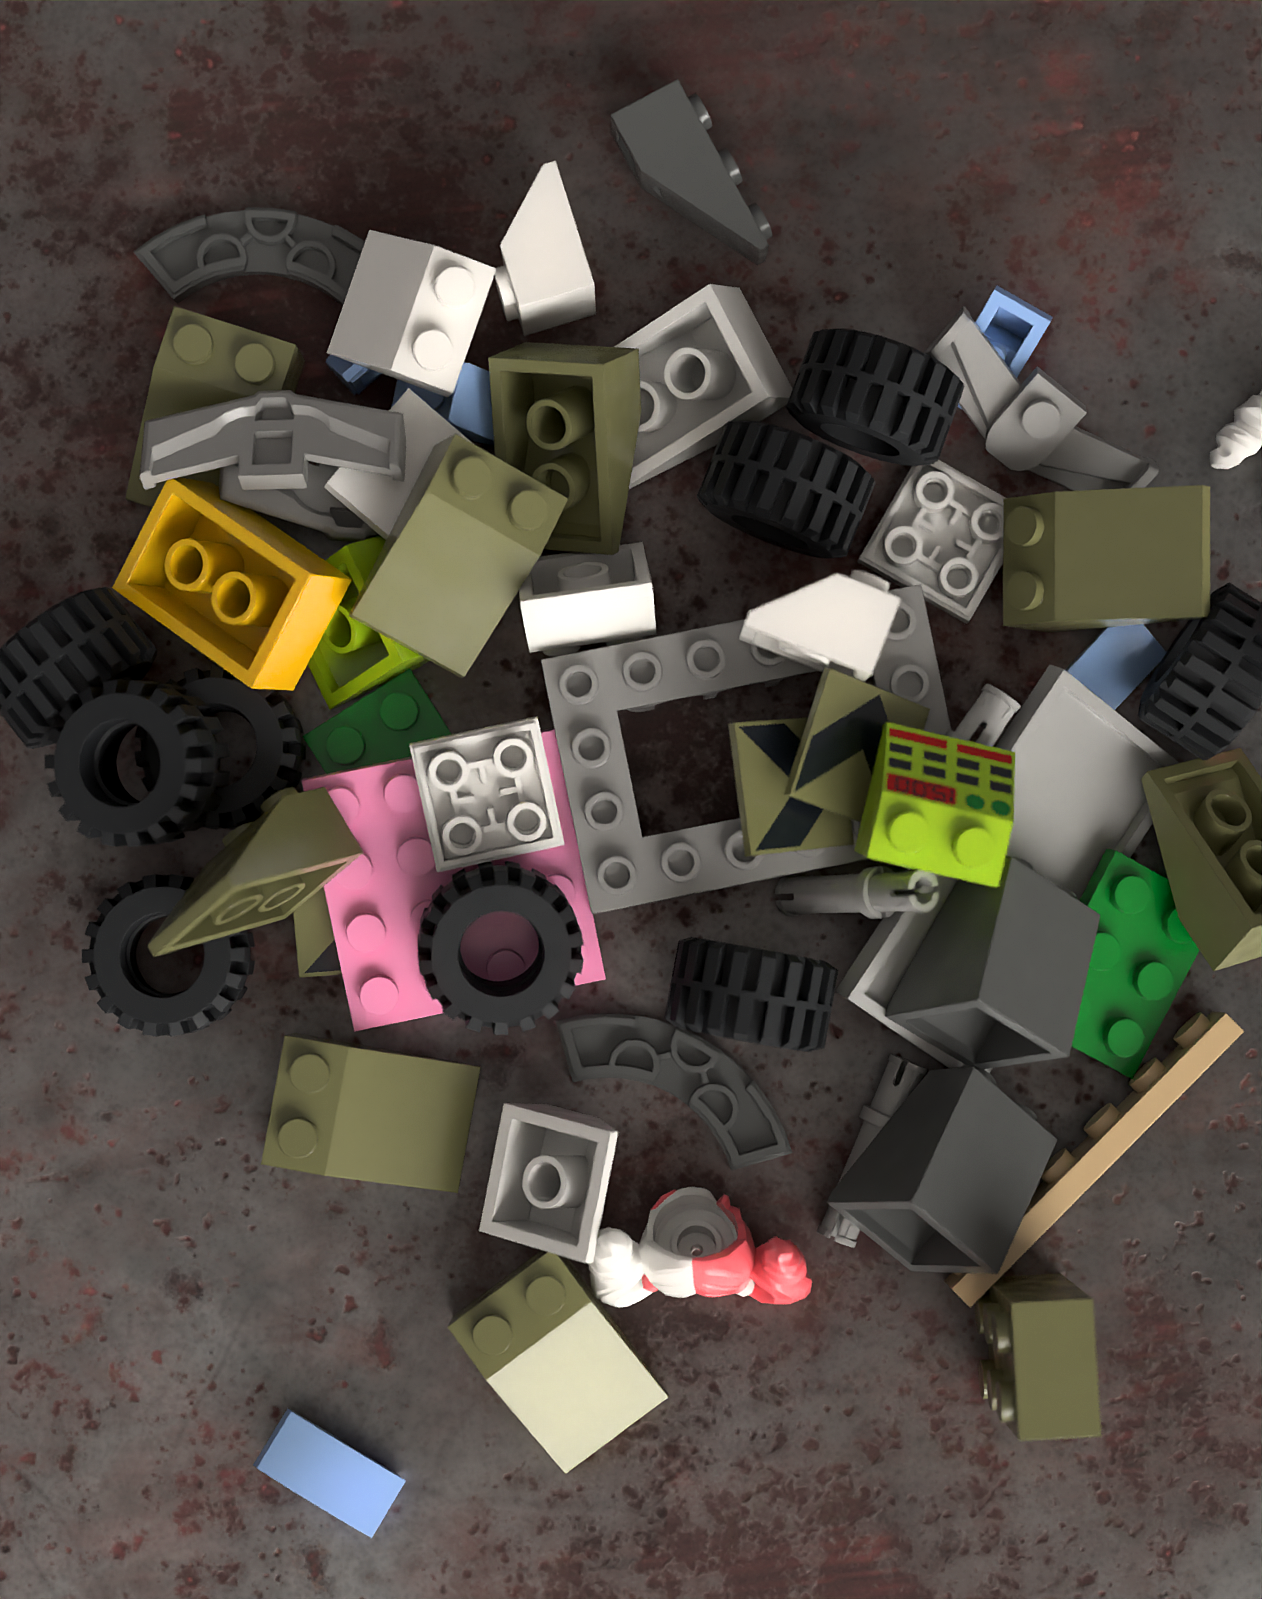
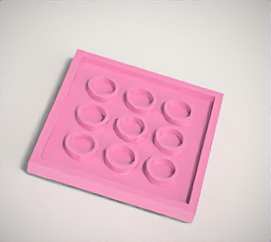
[301,728,606,1032]

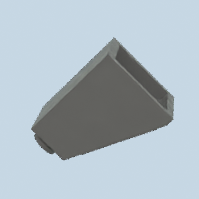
[885,856,1100,1069]
[827,1065,1057,1274]

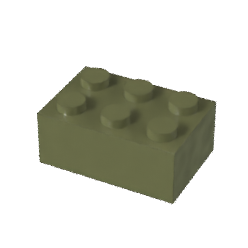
[975,1273,1101,1441]

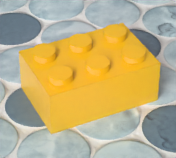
[112,477,352,691]

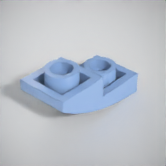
[253,1408,406,1538]

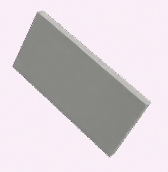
[835,665,1179,1073]

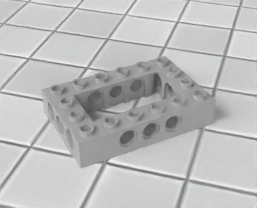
[541,584,951,914]

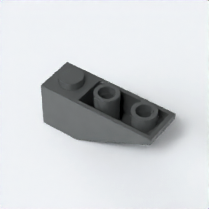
[611,79,772,265]

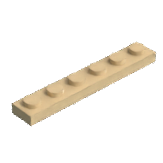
[944,1011,1244,1307]

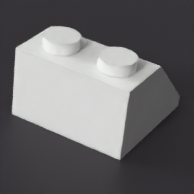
[494,161,596,336]
[327,230,496,398]
[519,542,657,656]
[739,570,901,682]
[479,1103,618,1263]

